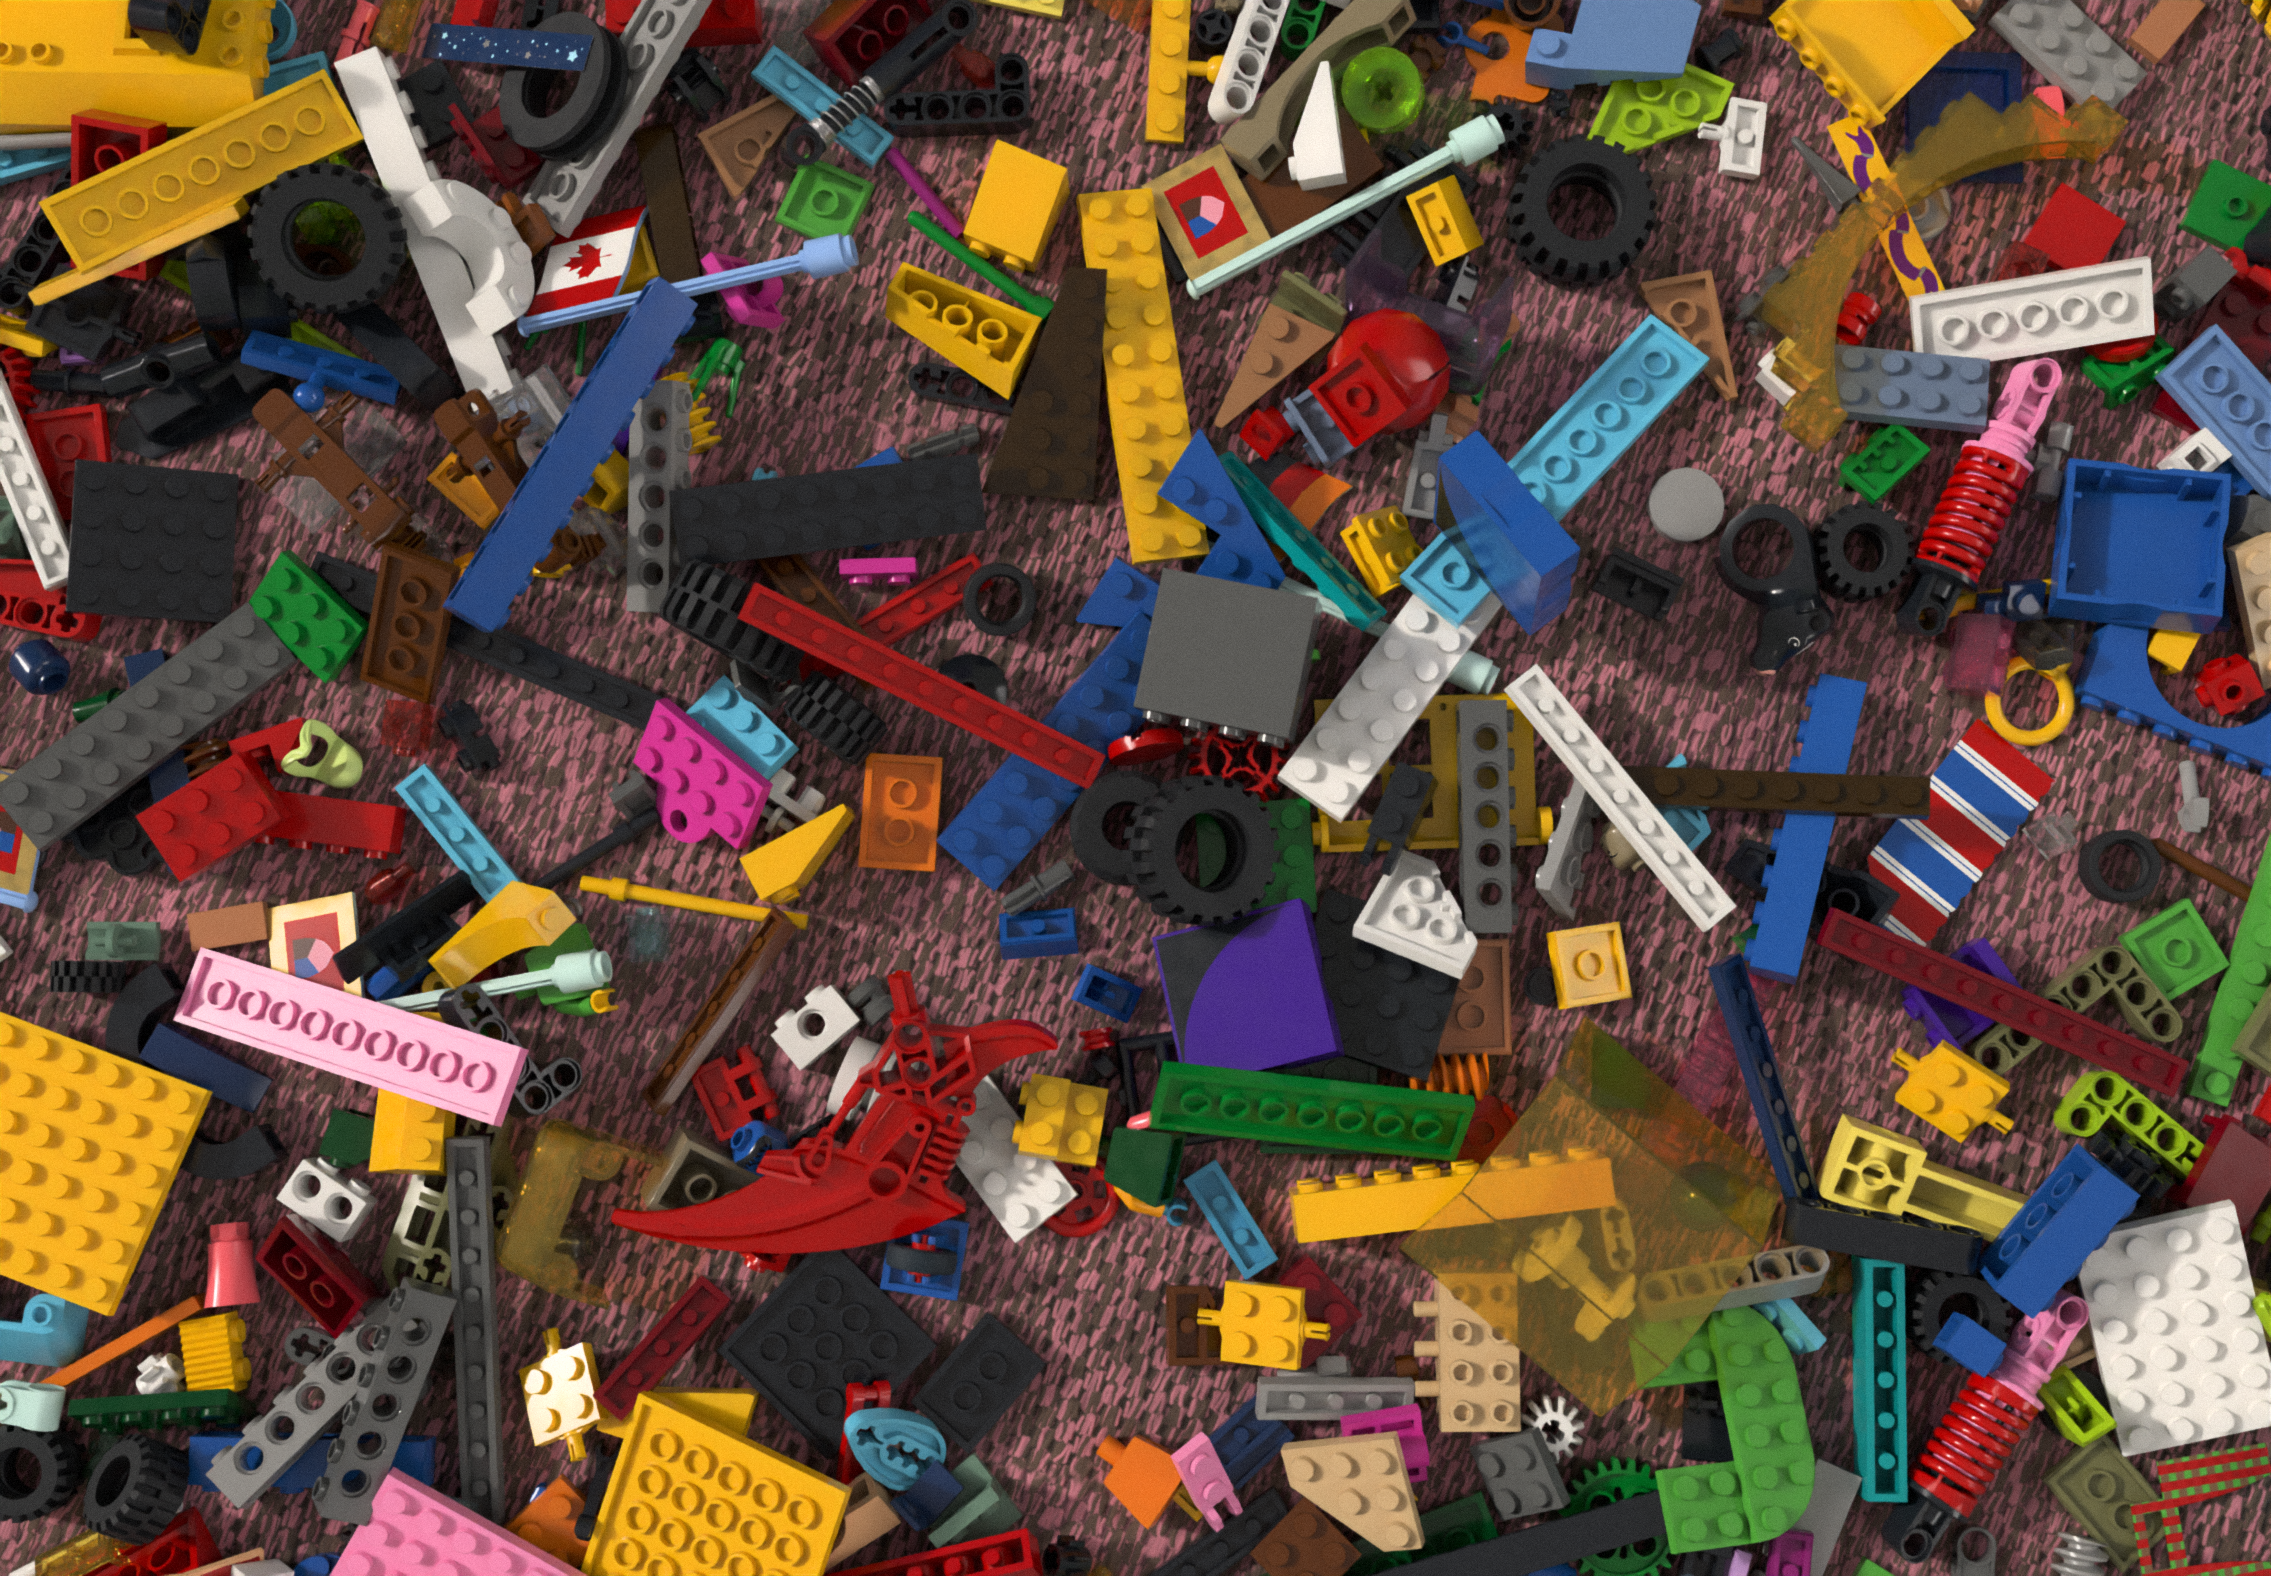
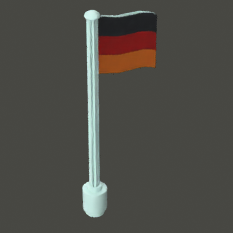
[1205,452,1500,695]

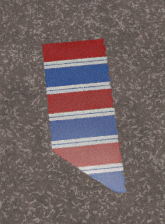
[1867,718,2055,981]

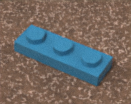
[1183,1158,1278,1280]

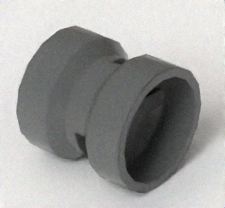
[845,974,894,1028]

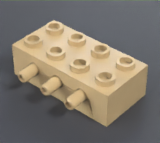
[1413,1266,1521,1432]

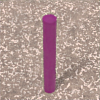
[885,147,965,240]

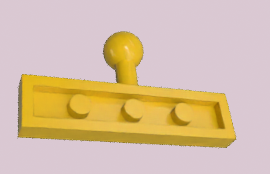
[1145,0,1224,144]

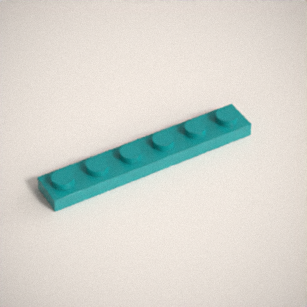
[1218,451,1387,632]

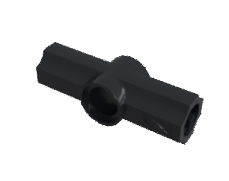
[100,331,223,400]

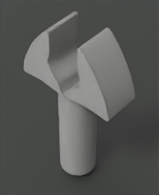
[2178,760,2209,832]
[1277,1356,1351,1377]

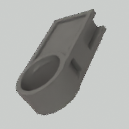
[1951,1523,1997,1576]

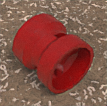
[1828,292,1882,346]

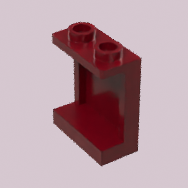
[2163,1114,2271,1238]

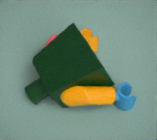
[1097,1110,1188,1226]

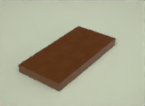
[1240,106,1385,239]
[360,541,461,705]

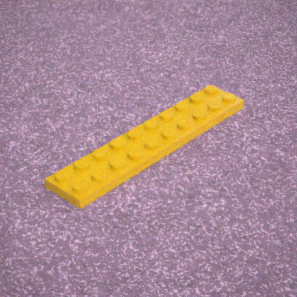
[1076,188,1209,565]

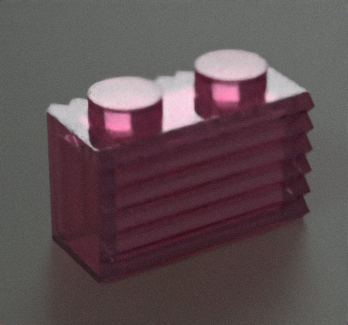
[1942,613,2016,697]

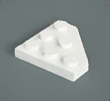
[1352,850,1478,980]

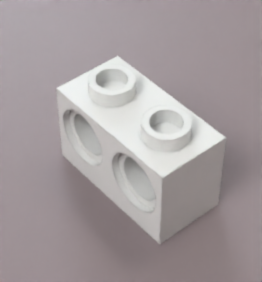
[276,1156,378,1242]

